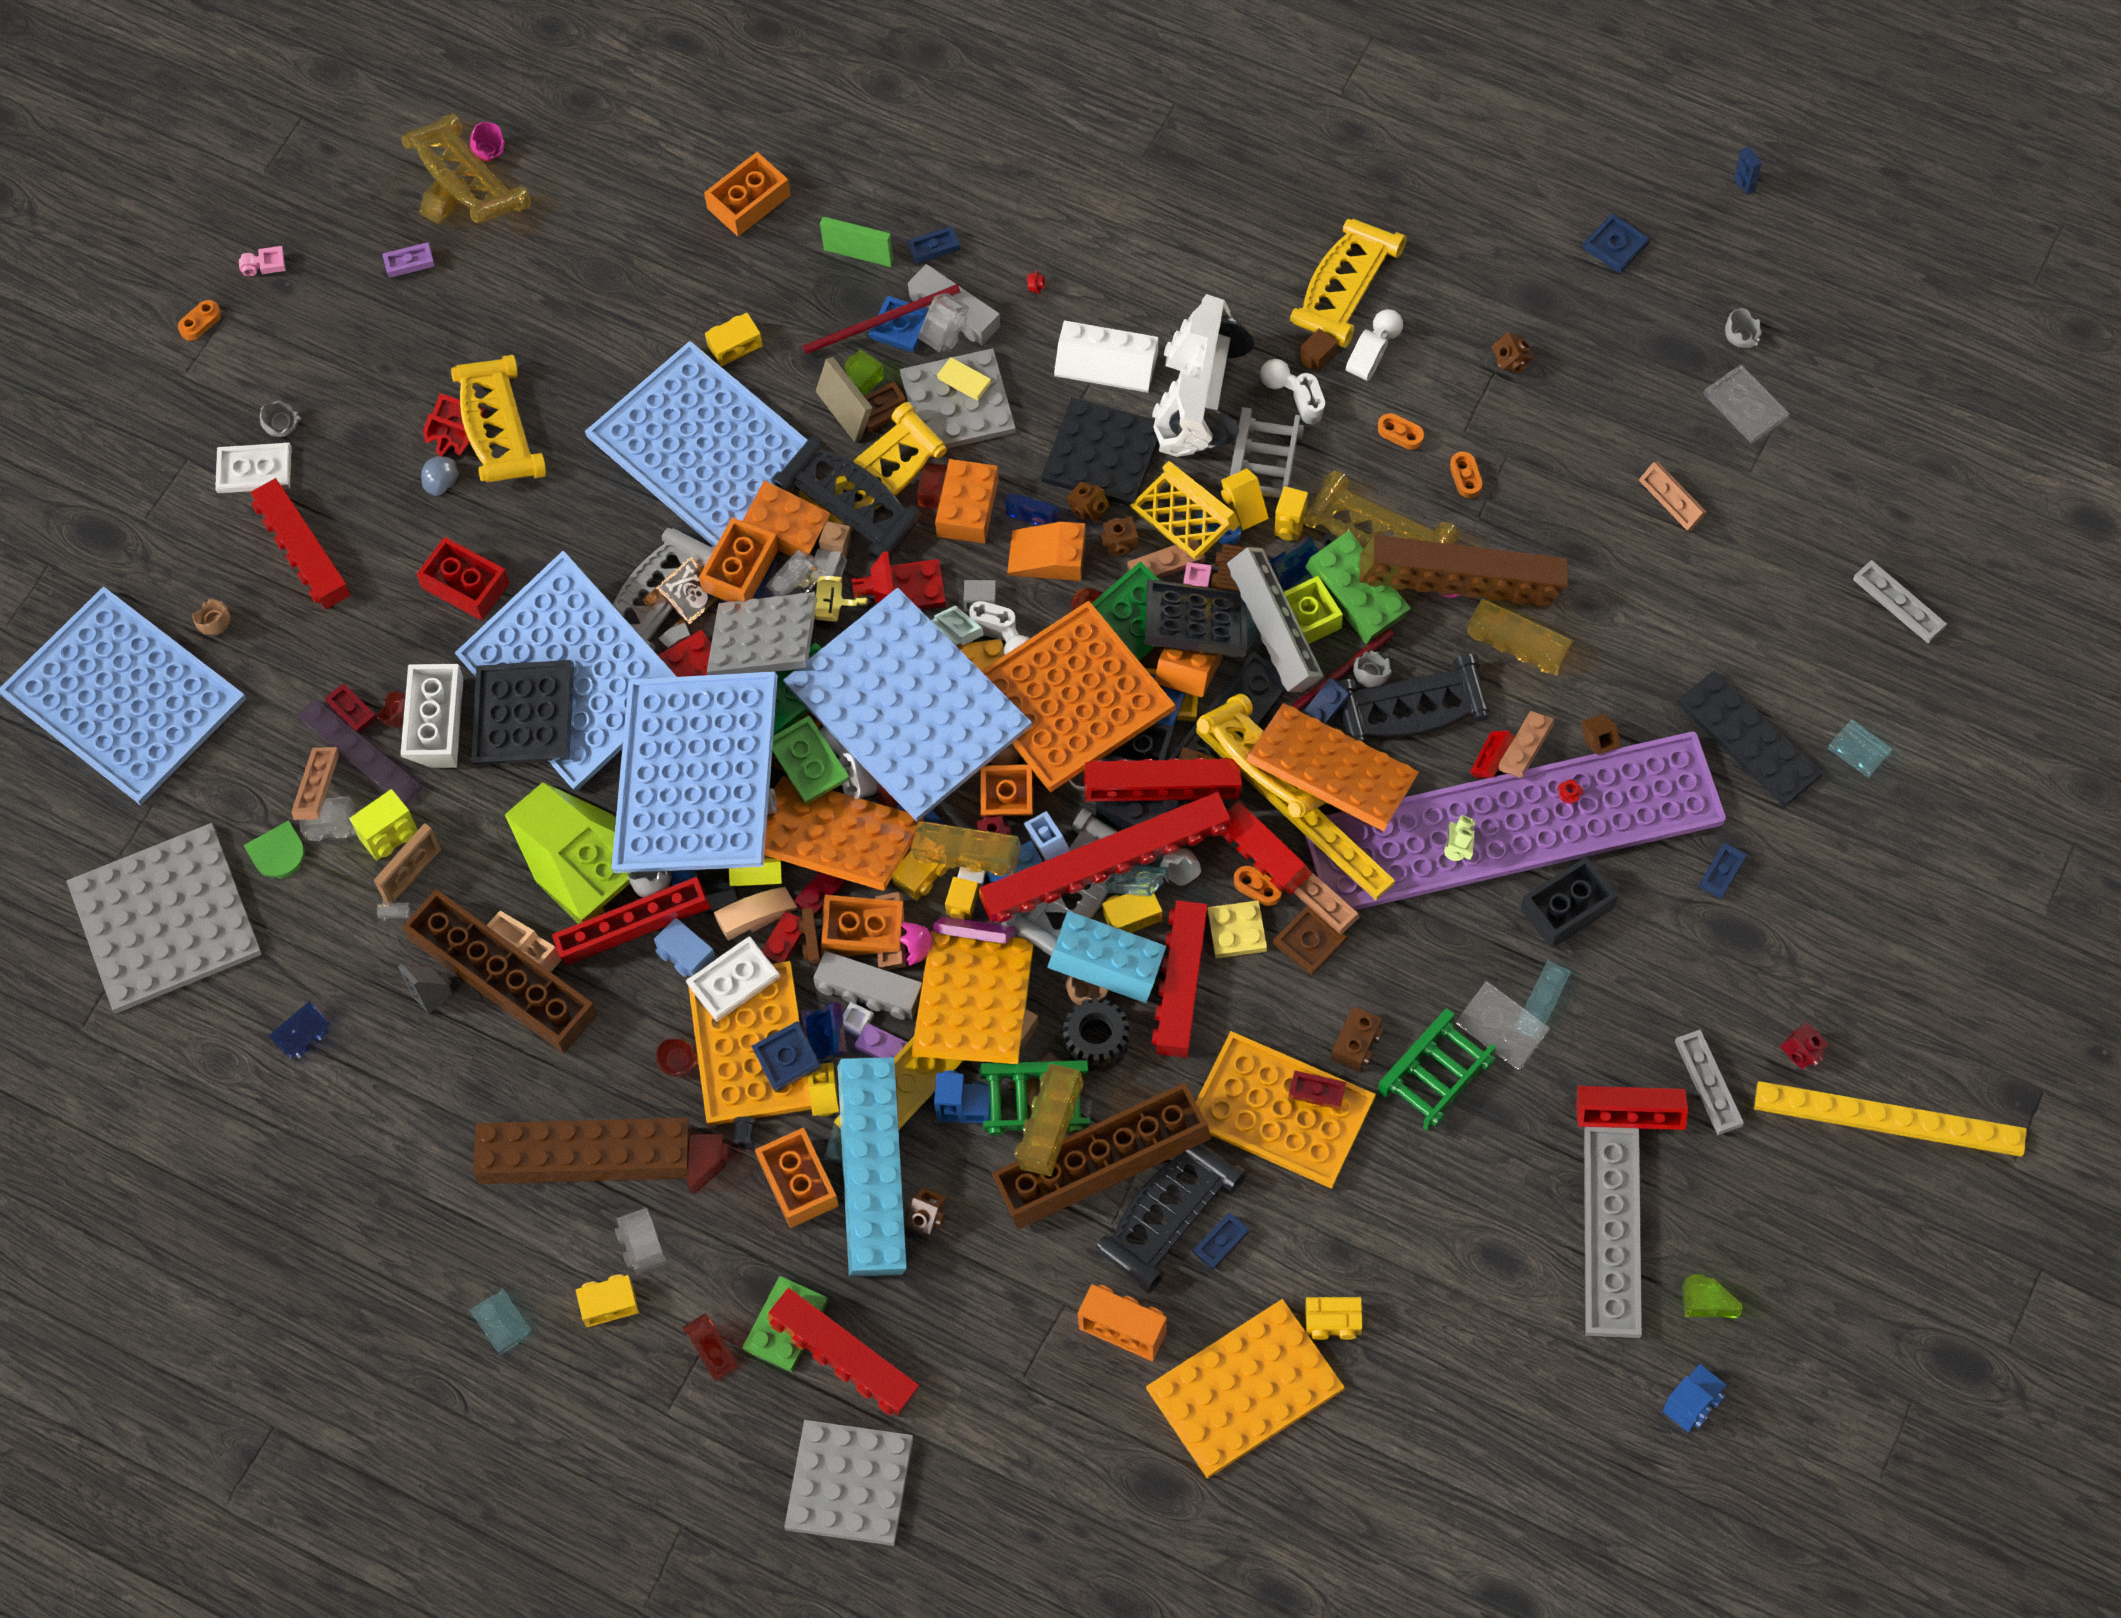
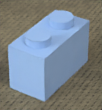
[1024,811,1070,861]

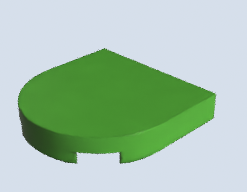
[243,820,305,879]

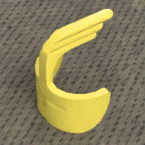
[814,576,868,622]

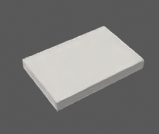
[216,443,291,493]
[686,936,781,1022]

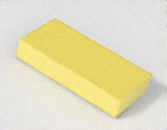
[937,357,991,401]

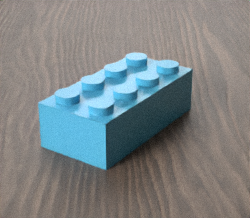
[1047,911,1166,1003]

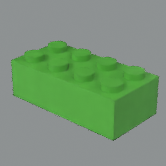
[1305,531,1410,645]

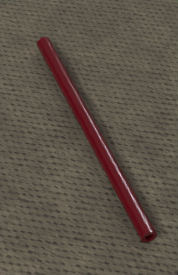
[802,284,961,355]
[1262,628,1394,731]

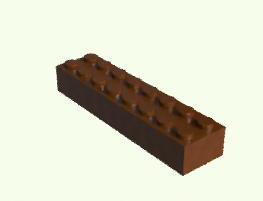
[1359,535,1568,607]
[402,889,597,1054]
[991,1082,1212,1230]
[473,1118,692,1184]

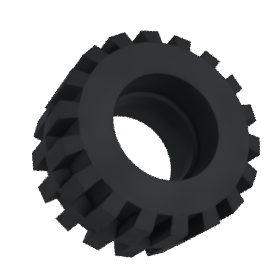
[1063,999,1129,1071]

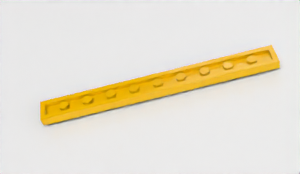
[1196,728,1395,901]
[1754,1081,2026,1157]

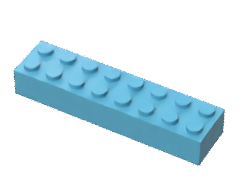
[838,1057,906,1277]

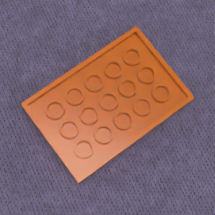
[1246,703,1419,831]
[764,776,923,891]

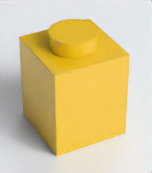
[945,877,979,920]

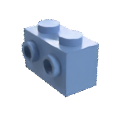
[654,918,716,977]

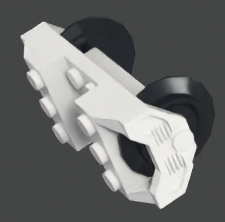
[1152,294,1255,457]

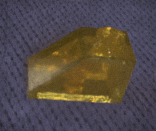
[419,171,467,224]

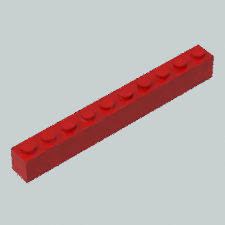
[979,792,1230,923]

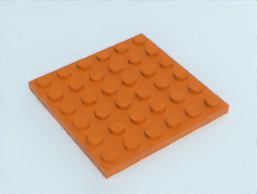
[981,601,1176,792]

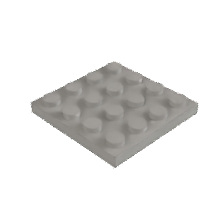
[900,348,1016,449]
[707,592,817,675]
[784,1420,913,1546]

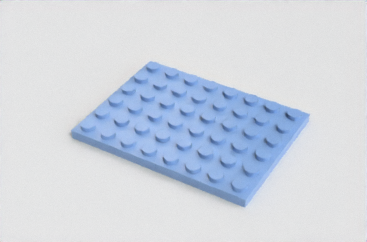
[585,341,819,546]
[455,551,677,792]
[0,586,246,805]
[783,588,1032,822]
[612,672,778,873]

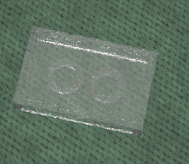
[1703,365,1789,444]
[1455,981,1551,1070]

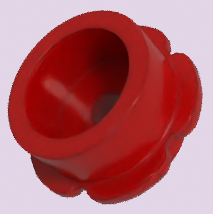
[1027,270,1045,294]
[1557,779,1583,804]

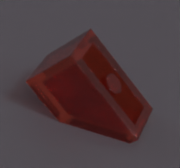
[917,462,948,509]
[687,1134,729,1194]
[682,1313,738,1382]

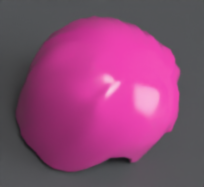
[470,122,504,162]
[900,922,932,966]

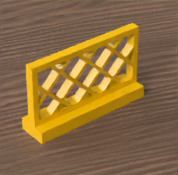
[1130,461,1240,561]

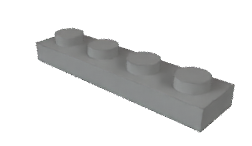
[1853,560,1947,644]
[1675,1030,1744,1135]

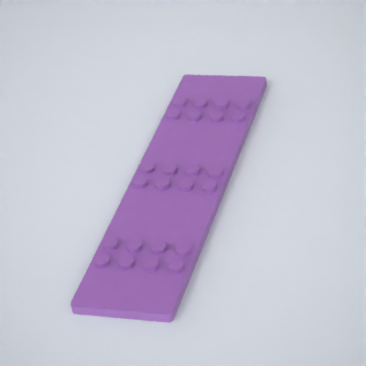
[1304,732,1726,910]

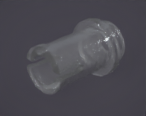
[377,901,410,921]

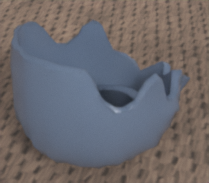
[421,456,459,496]

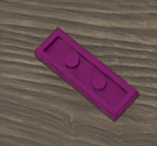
[933,917,1016,943]

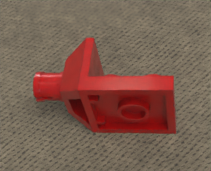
[852,552,946,610]

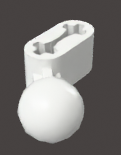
[1346,309,1403,381]
[1260,359,1325,425]
[969,601,1030,655]
[820,727,877,799]

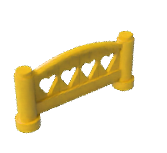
[1290,219,1407,348]
[451,355,546,482]
[799,402,947,531]
[1197,694,1329,817]

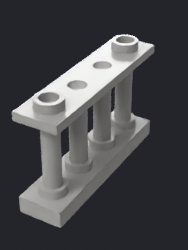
[1230,407,1304,498]

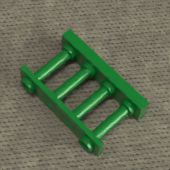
[1378,1008,1496,1131]
[980,1061,1090,1135]

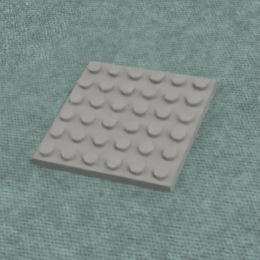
[67,823,262,1014]

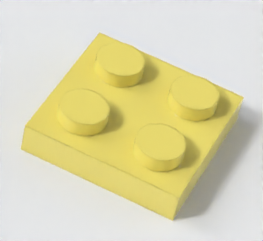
[1207,900,1267,959]

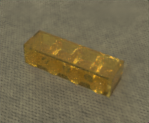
[1467,599,1573,675]
[911,821,1021,876]
[1015,1064,1084,1176]

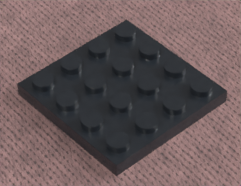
[1041,397,1158,506]
[1145,579,1247,657]
[471,660,574,765]

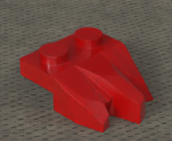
[423,393,487,457]

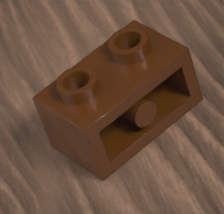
[1331,1006,1384,1072]

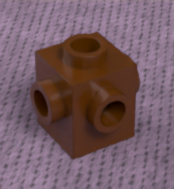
[1491,332,1534,373]
[1066,482,1110,522]
[1100,516,1139,556]
[905,1187,947,1235]

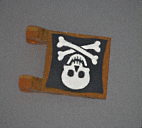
[643,557,718,628]

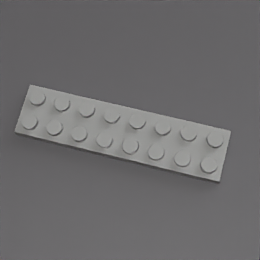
[1584,1127,1642,1338]

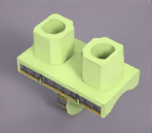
[1444,815,1475,861]

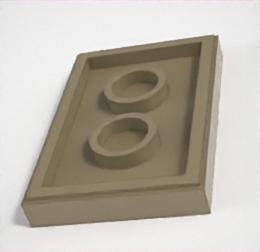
[815,357,872,442]

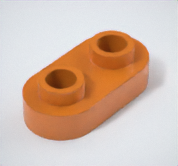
[178,300,221,341]
[1378,413,1424,450]
[1450,452,1482,498]
[1234,866,1282,906]

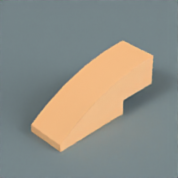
[714,887,797,941]
[487,911,561,972]

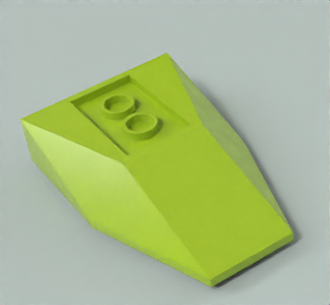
[505,782,641,924]

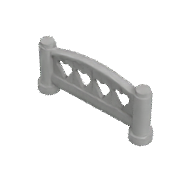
[613,528,716,651]
[1001,808,1118,956]

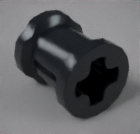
[731,1117,757,1150]

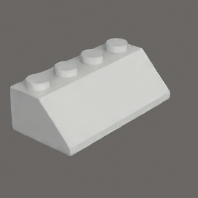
[1054,321,1158,393]
[401,664,464,768]

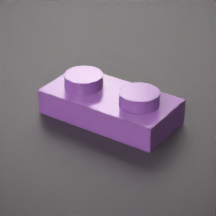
[382,242,435,278]
[855,1023,908,1058]

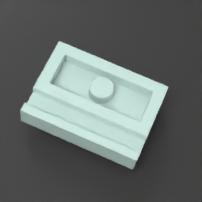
[931,606,983,646]

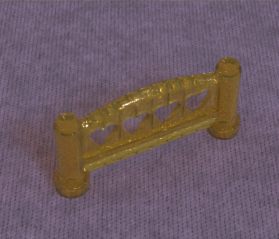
[401,113,531,223]
[1303,471,1460,548]

